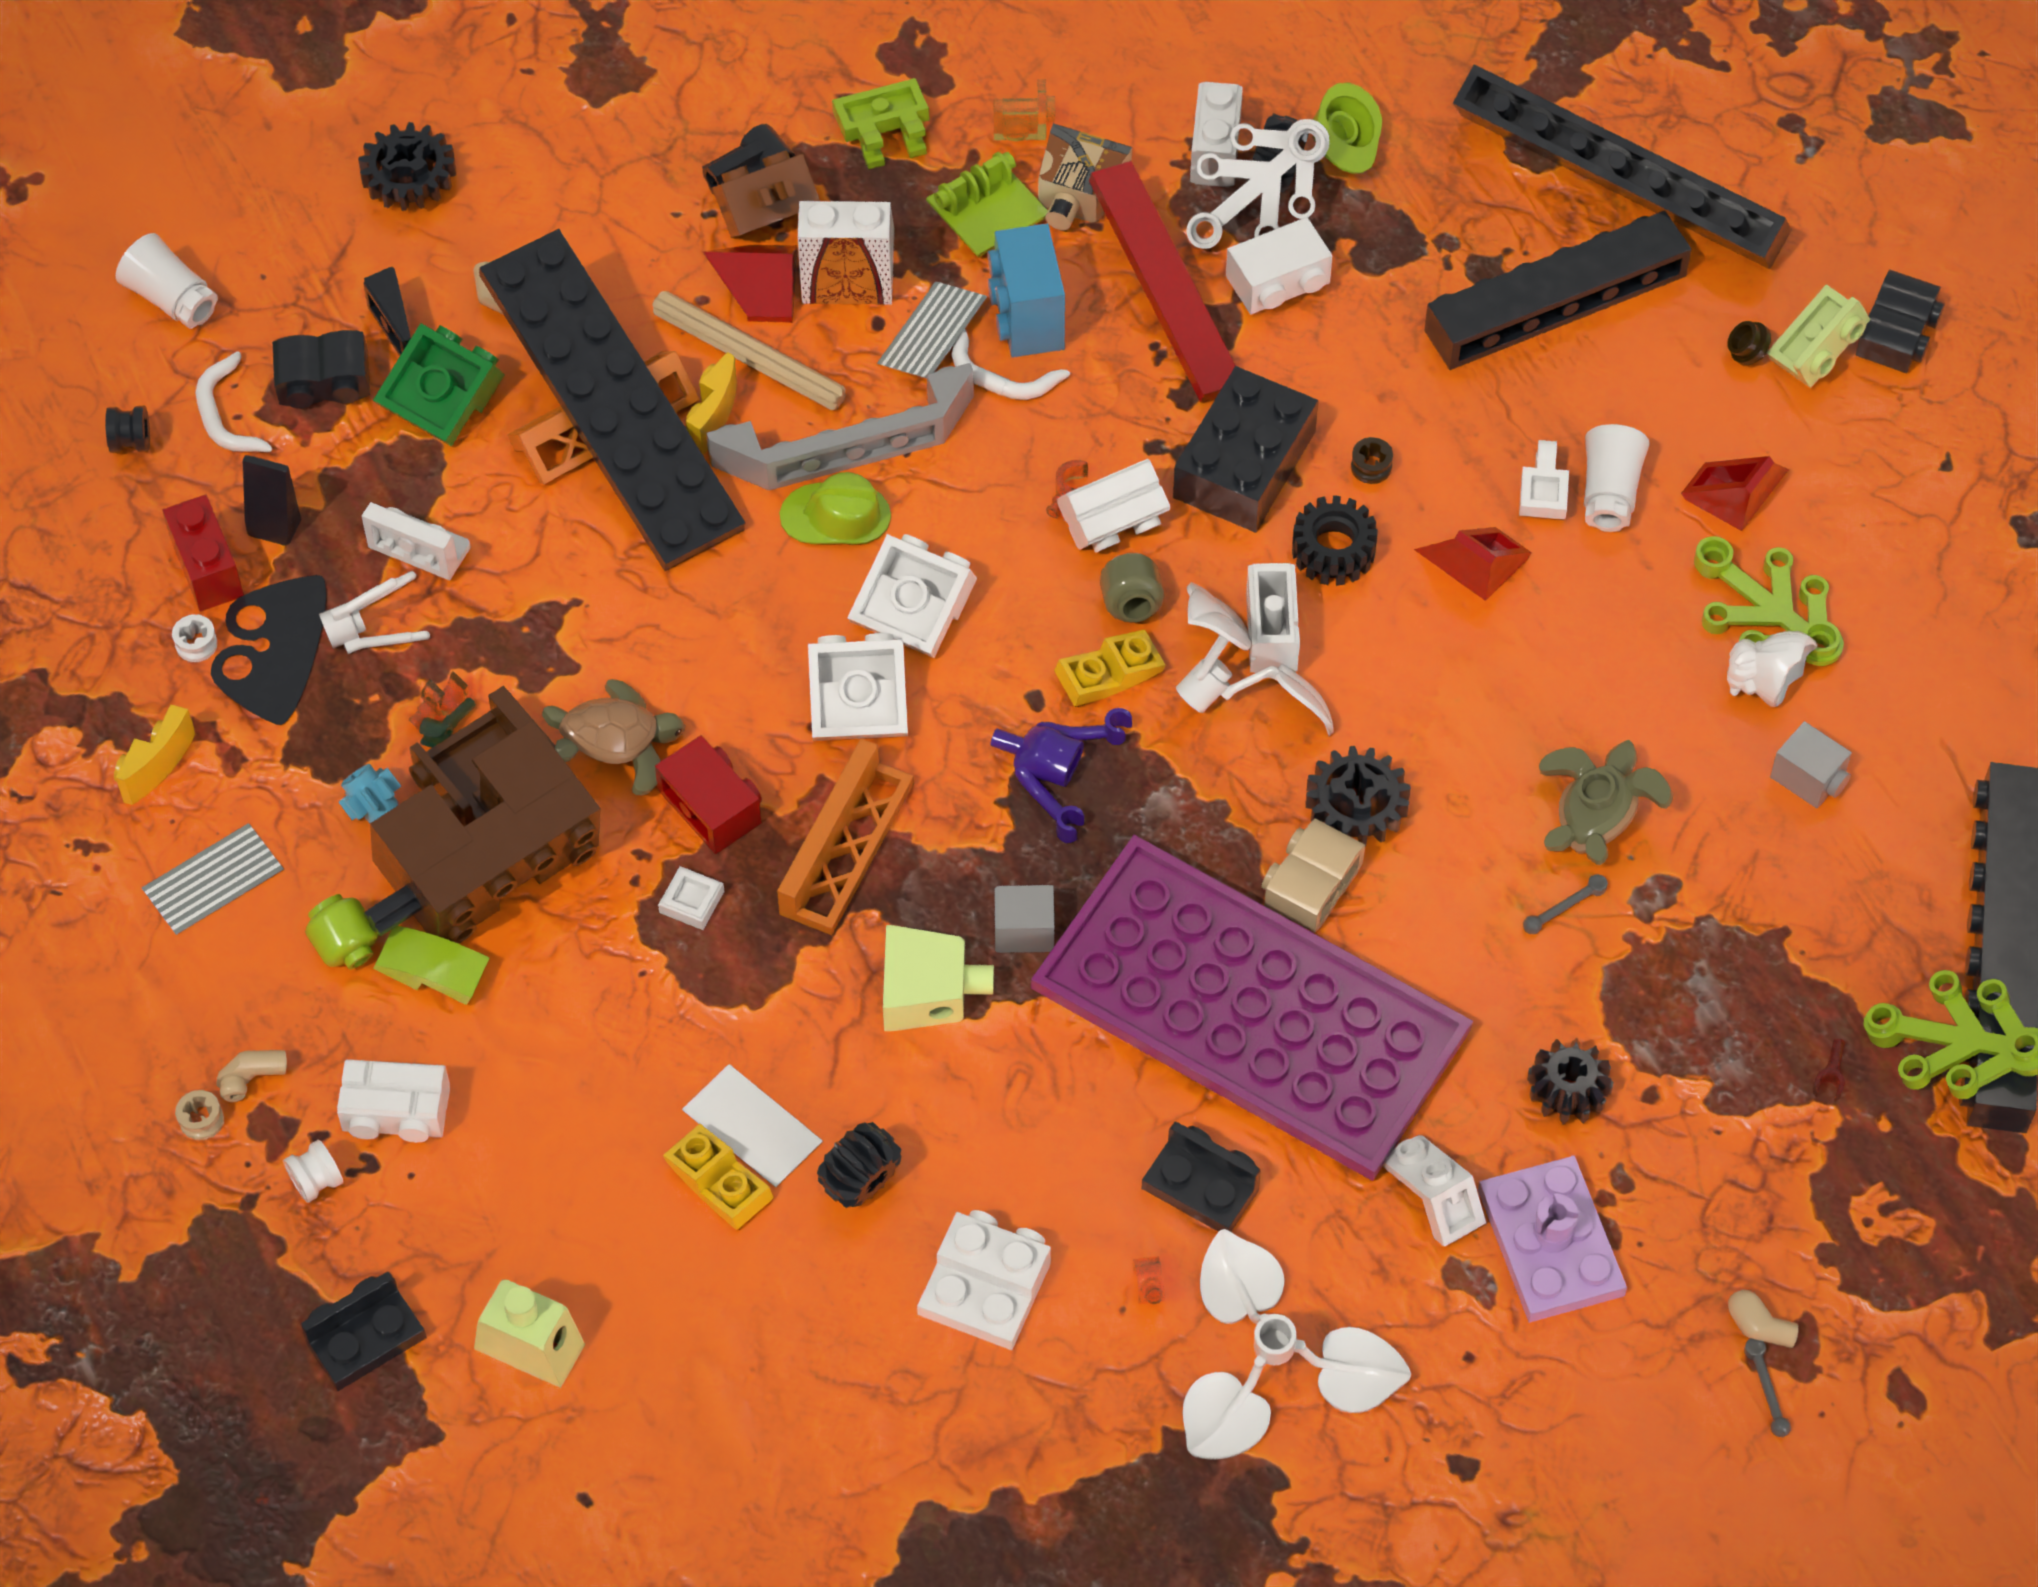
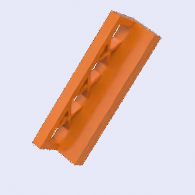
[507,351,700,484]
[777,739,914,935]

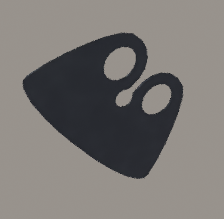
[211,575,326,725]

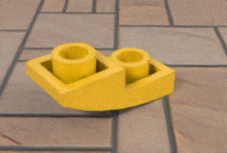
[685,352,737,455]
[1054,629,1166,707]
[114,704,196,805]
[663,1124,774,1230]

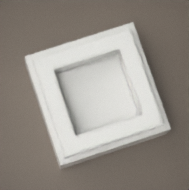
[658,866,724,930]

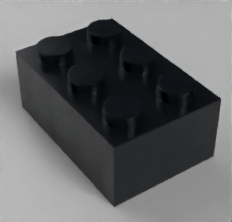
[1173,366,1318,533]

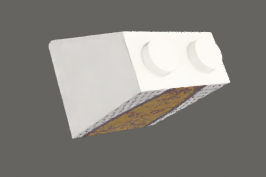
[798,201,894,305]

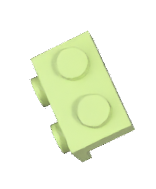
[1767,284,1870,388]

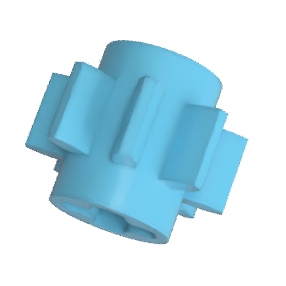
[339,764,401,824]

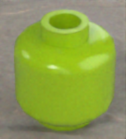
[305,894,379,970]

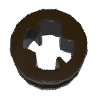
[1351,437,1393,484]

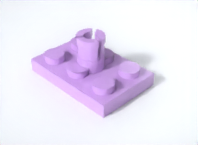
[1478,1155,1627,1323]

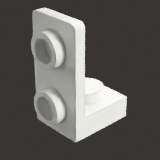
[1383,1135,1486,1247]

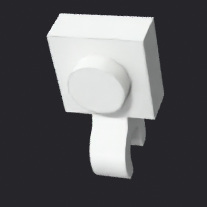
[1519,440,1569,519]

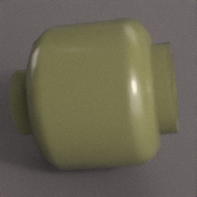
[1099,553,1164,622]

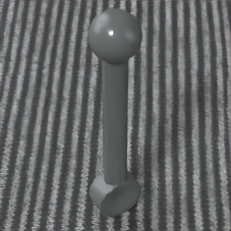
[1523,875,1608,935]
[1744,1339,1791,1437]

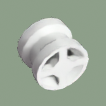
[283,1139,344,1203]

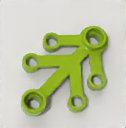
[1694,536,1844,666]
[1864,970,2038,1099]

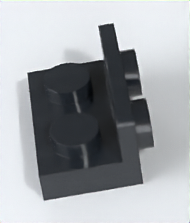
[1141,1122,1261,1232]
[301,1271,427,1391]

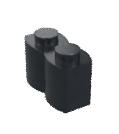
[1855,269,1945,373]
[272,330,370,408]

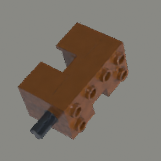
[364,720,601,944]

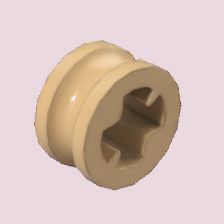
[175,1090,224,1140]

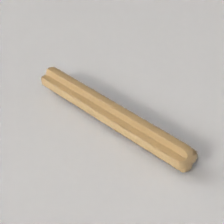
[652,291,846,410]

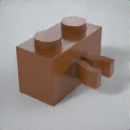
[712,150,820,238]

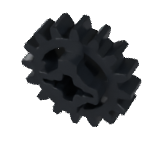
[358,122,457,211]
[1305,746,1411,847]

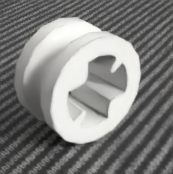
[172,614,218,662]

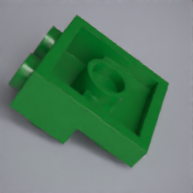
[373,323,505,446]

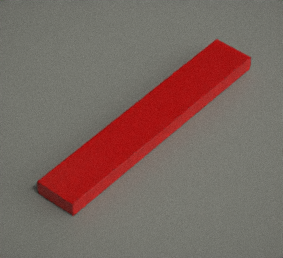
[1089,161,1236,403]

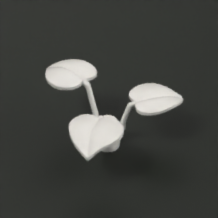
[1176,582,1334,736]
[1183,1229,1411,1459]

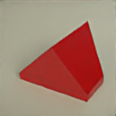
[703,245,797,323]
[1681,456,1789,531]
[1413,527,1532,601]

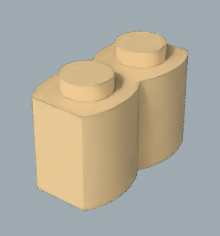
[1262,819,1365,933]

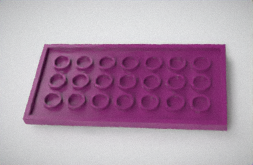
[1031,835,1473,1181]

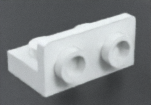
[362,502,471,580]

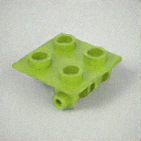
[926,152,1048,258]

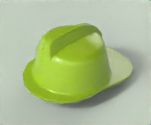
[1313,83,1382,174]
[779,472,891,545]

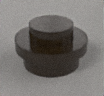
[1727,321,1771,366]

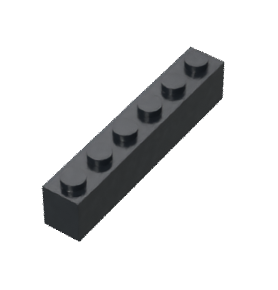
[1424,211,1692,370]

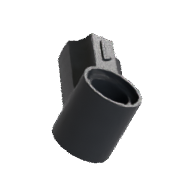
[702,124,796,196]

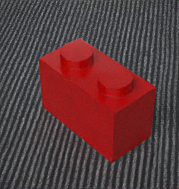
[162,494,244,612]
[655,735,762,855]

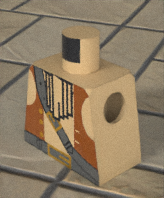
[1038,123,1132,230]

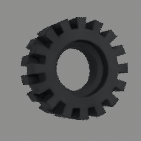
[1292,495,1378,586]

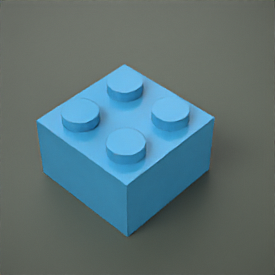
[987,223,1065,358]

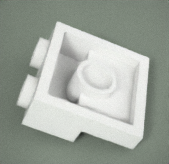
[847,534,977,658]
[808,633,908,741]
[917,1210,1051,1350]

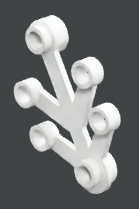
[1187,119,1329,249]

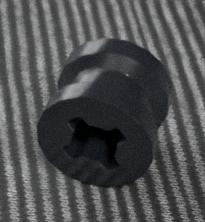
[105,405,150,453]

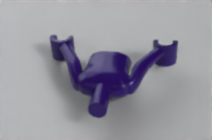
[990,708,1132,843]

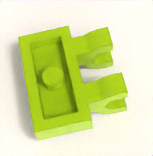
[832,78,929,169]

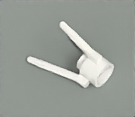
[319,571,430,654]

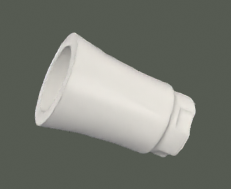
[115,233,218,329]
[1584,424,1650,532]

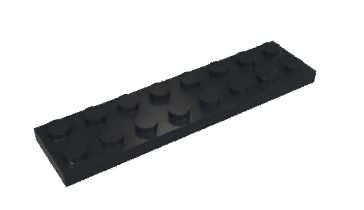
[479,229,746,571]

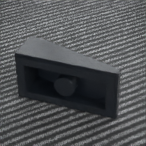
[363,267,411,356]
[242,455,301,546]

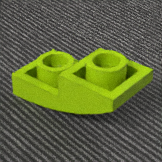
[373,926,489,1005]

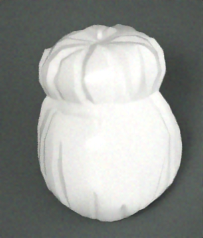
[1727,631,1817,707]

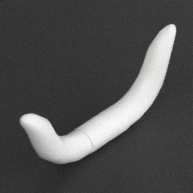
[951,329,1070,400]
[195,351,272,452]

